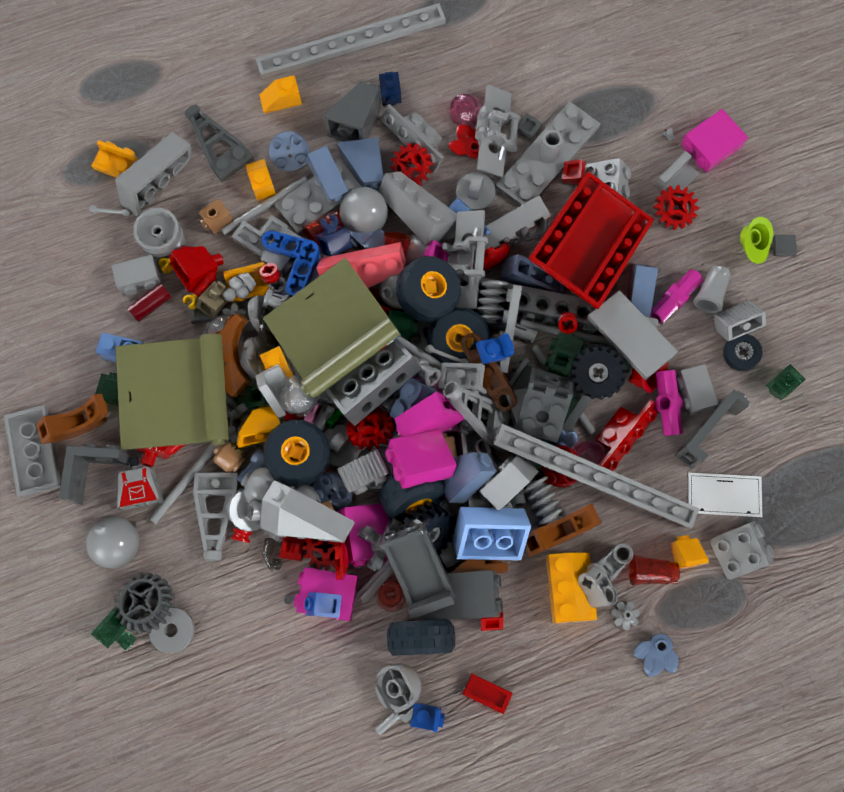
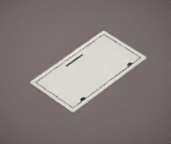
[688,473,762,517]

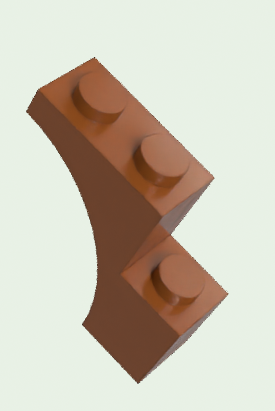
[215,313,252,397]

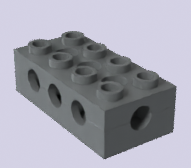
[325,339,422,426]

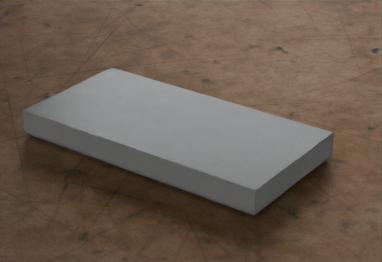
[587,290,678,380]
[3,405,61,498]

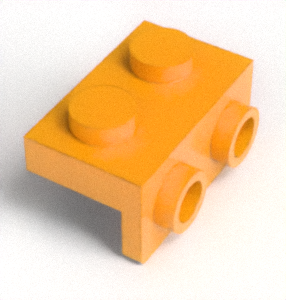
[224,262,269,302]

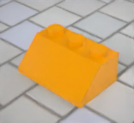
[546,553,597,623]

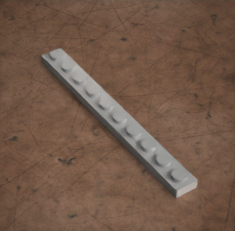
[256,3,446,79]
[492,424,699,529]

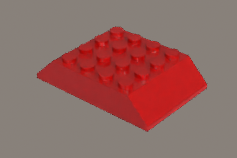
[528,171,655,309]

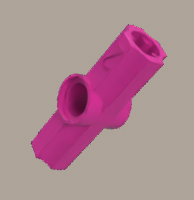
[650,269,704,325]
[655,370,684,436]

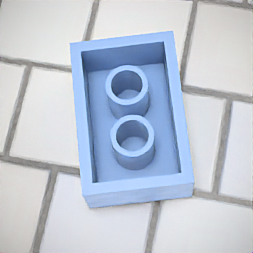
[452,507,531,560]

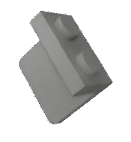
[584,158,631,199]
[710,521,775,580]

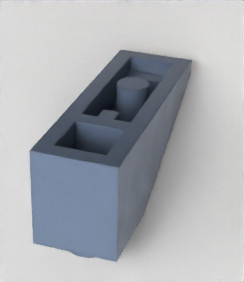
[500,254,566,294]

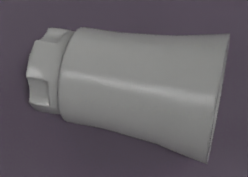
[693,265,730,314]

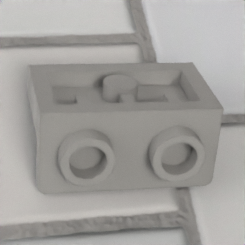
[439,363,487,395]

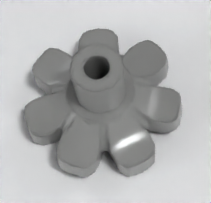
[611,602,640,630]

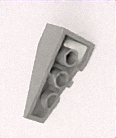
[260,480,355,543]

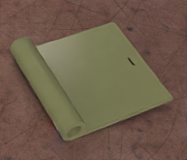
[263,257,401,398]
[115,334,229,450]

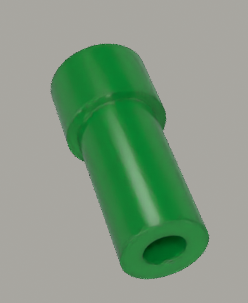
[325,408,344,429]

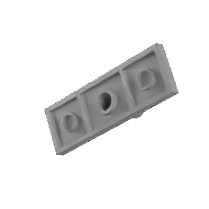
[496,101,601,206]

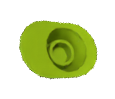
[740,217,773,264]

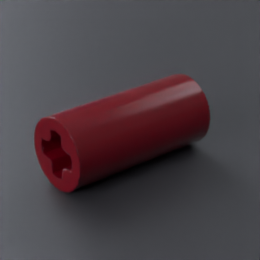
[127,283,172,322]

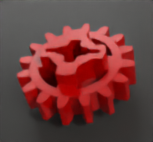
[390,143,434,186]
[653,185,699,230]
[346,408,394,451]
[302,538,335,571]

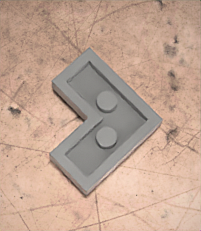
[231,215,289,257]

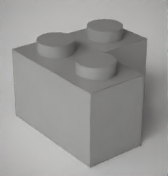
[480,454,538,511]

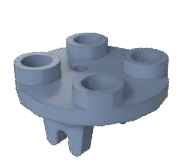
[269,131,309,171]
[312,472,352,512]

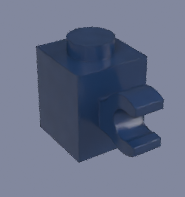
[379,72,402,106]
[316,214,353,256]

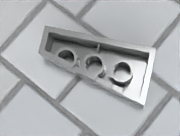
[378,171,457,245]

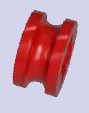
[259,263,281,284]
[558,312,578,334]
[230,528,253,543]

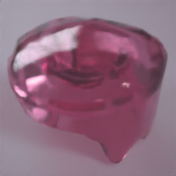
[450,93,483,125]
[573,440,606,465]

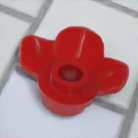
[448,125,479,159]

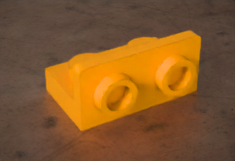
[91,140,138,178]

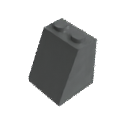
[324,81,381,142]

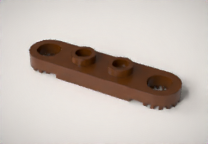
[461,333,517,411]

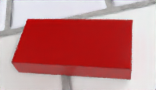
[462,673,513,714]

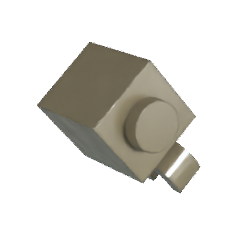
[196,281,228,319]

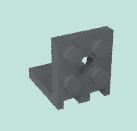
[515,367,573,442]
[59,444,132,505]

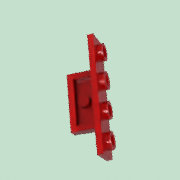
[595,399,658,471]

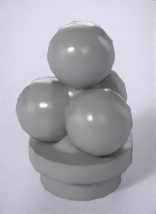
[223,272,256,301]

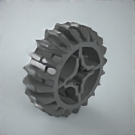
[113,573,175,634]

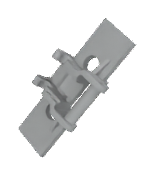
[475,85,521,178]
[442,210,488,310]

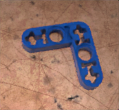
[261,231,320,297]

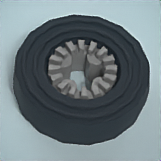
[723,334,763,371]

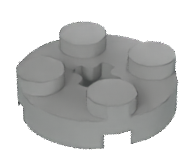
[238,336,271,378]

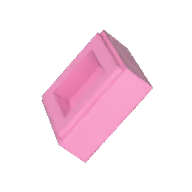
[304,401,321,424]

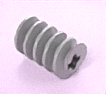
[477,280,508,325]
[524,476,565,526]

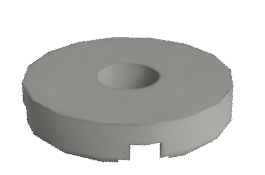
[149,608,195,653]

